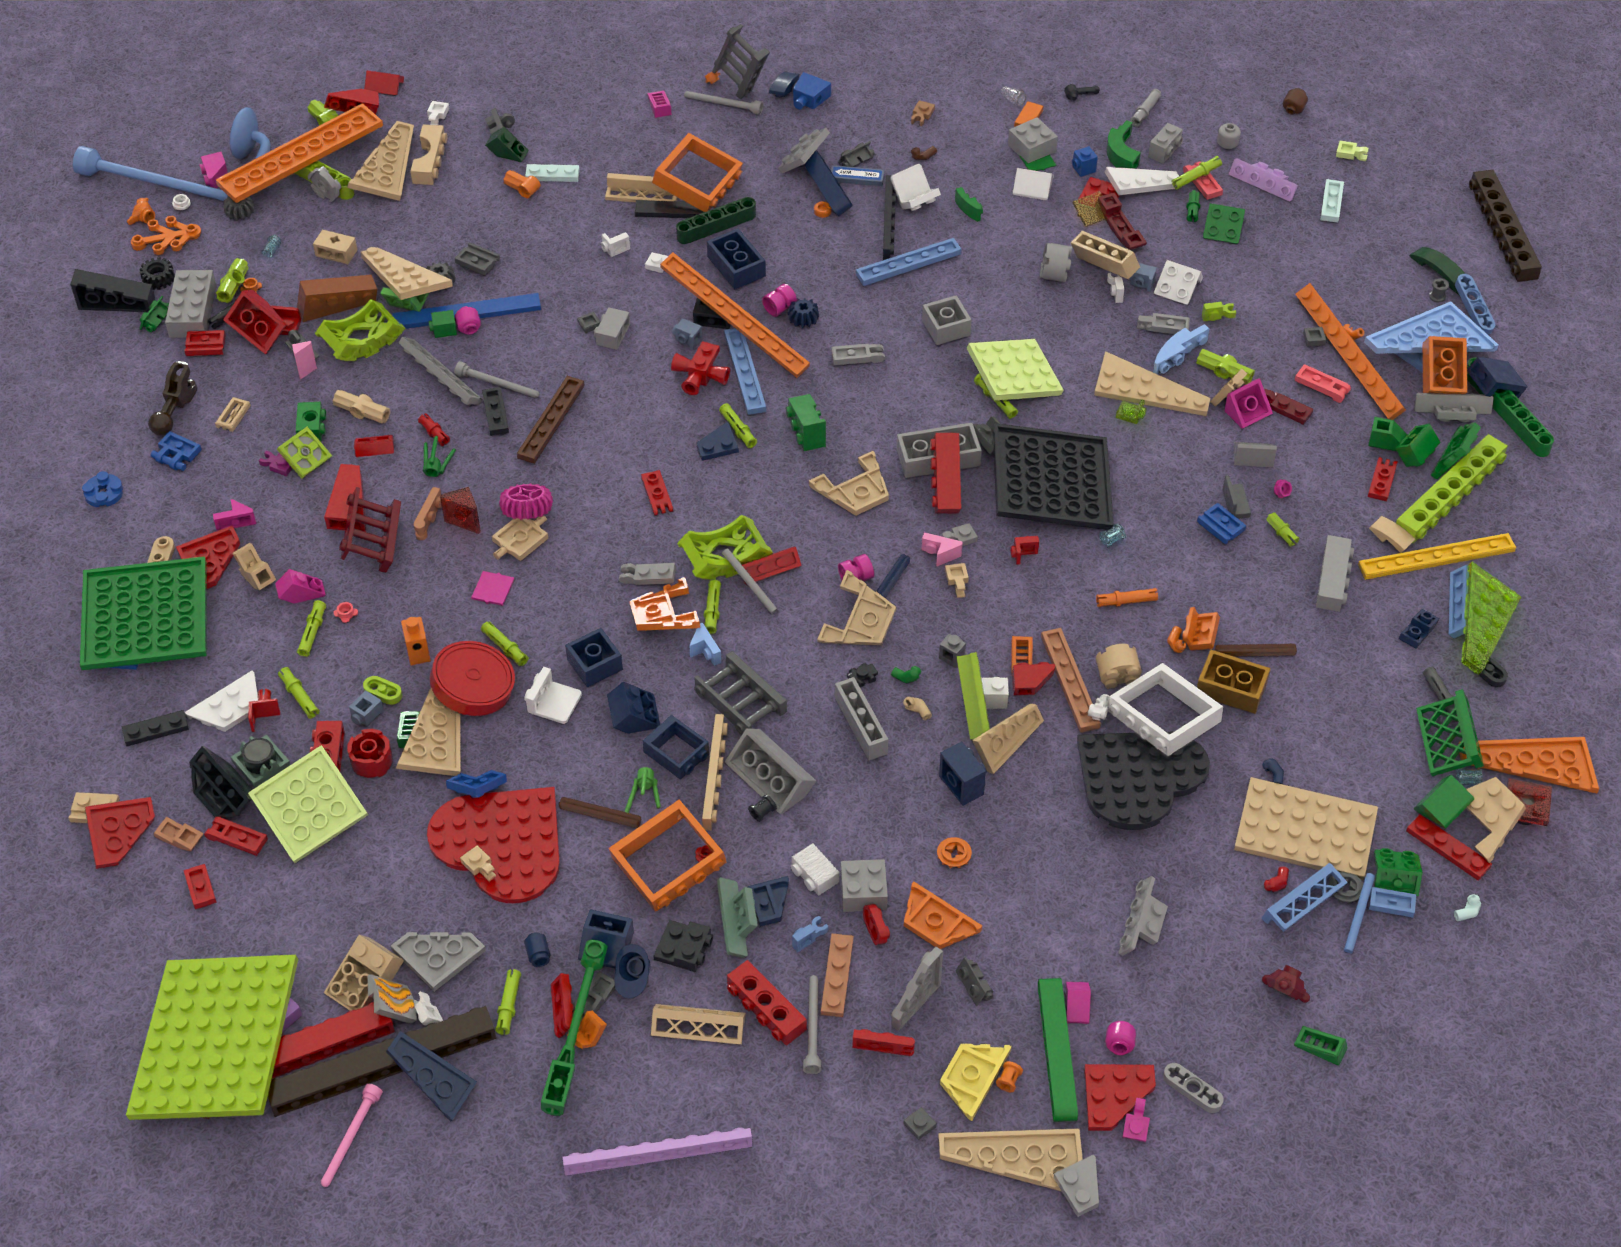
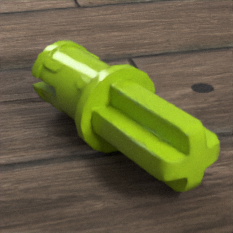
[1266,512,1300,547]

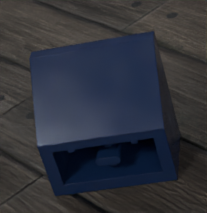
[607,681,660,734]
[578,909,634,968]

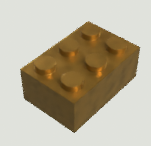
[1197,650,1271,714]

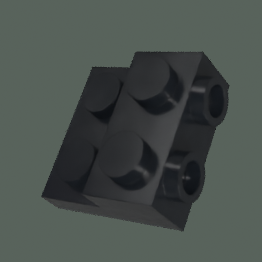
[653,920,713,972]

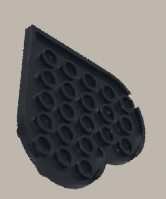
[1077,731,1210,830]

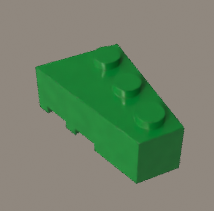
[785,394,826,451]

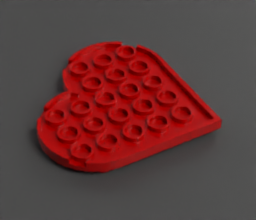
[427,787,560,904]

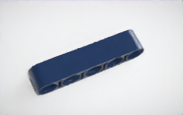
[804,150,853,216]

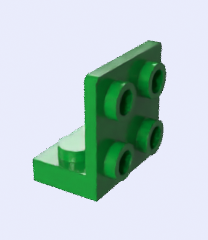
[1203,203,1245,244]
[1374,848,1423,896]

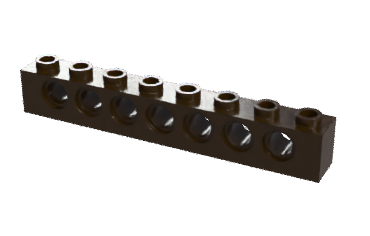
[1469,169,1542,282]

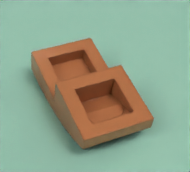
[154,817,203,852]

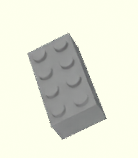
[165,270,216,338]
[896,423,982,478]

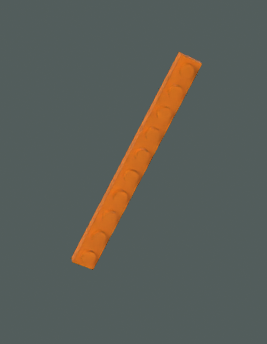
[660,252,810,378]
[1295,283,1406,420]

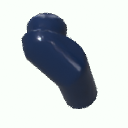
[1262,758,1284,784]

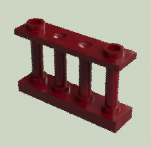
[339,487,401,573]

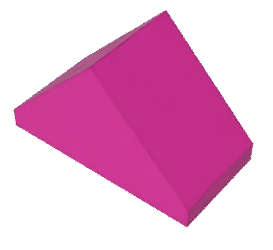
[1066,982,1091,1024]

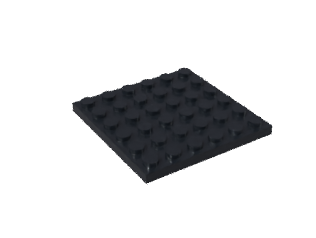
[993,423,1114,530]

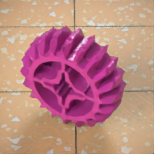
[499,483,553,520]

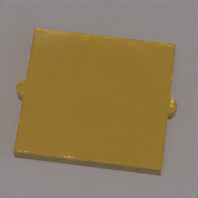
[1072,191,1106,227]

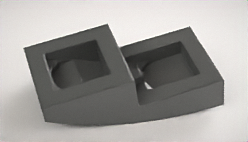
[573,971,616,1014]

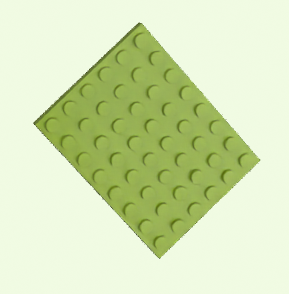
[126,954,298,1120]

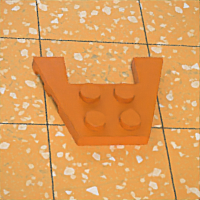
[629,577,700,631]

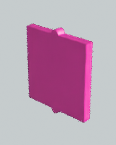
[471,571,514,606]

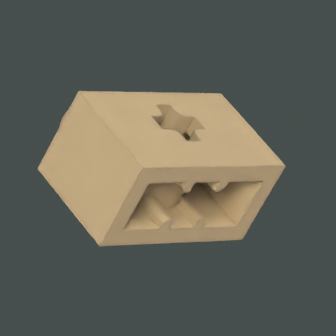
[313,230,357,264]

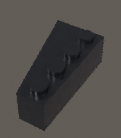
[70,269,155,312]

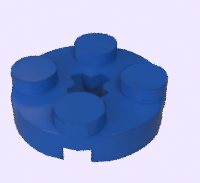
[82,471,123,507]

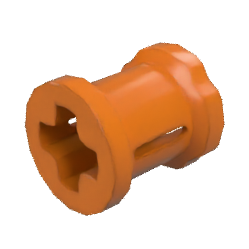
[996,1061,1023,1093]

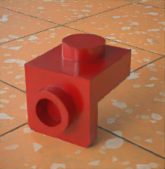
[1010,536,1039,565]

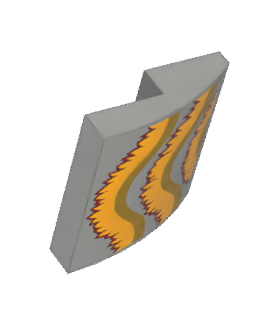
[368,974,417,1024]

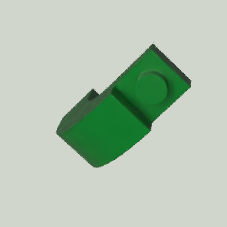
[1106,120,1141,169]

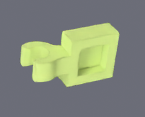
[1336,141,1369,161]

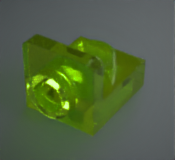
[1116,399,1147,424]

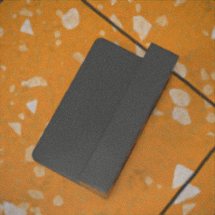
[1222,476,1251,519]

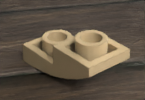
[1369,516,1415,553]

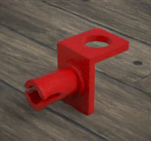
[248,689,280,732]

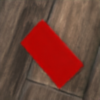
[354,435,394,457]

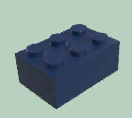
[707,228,766,290]

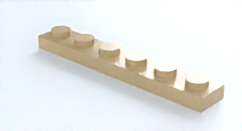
[702,714,728,831]

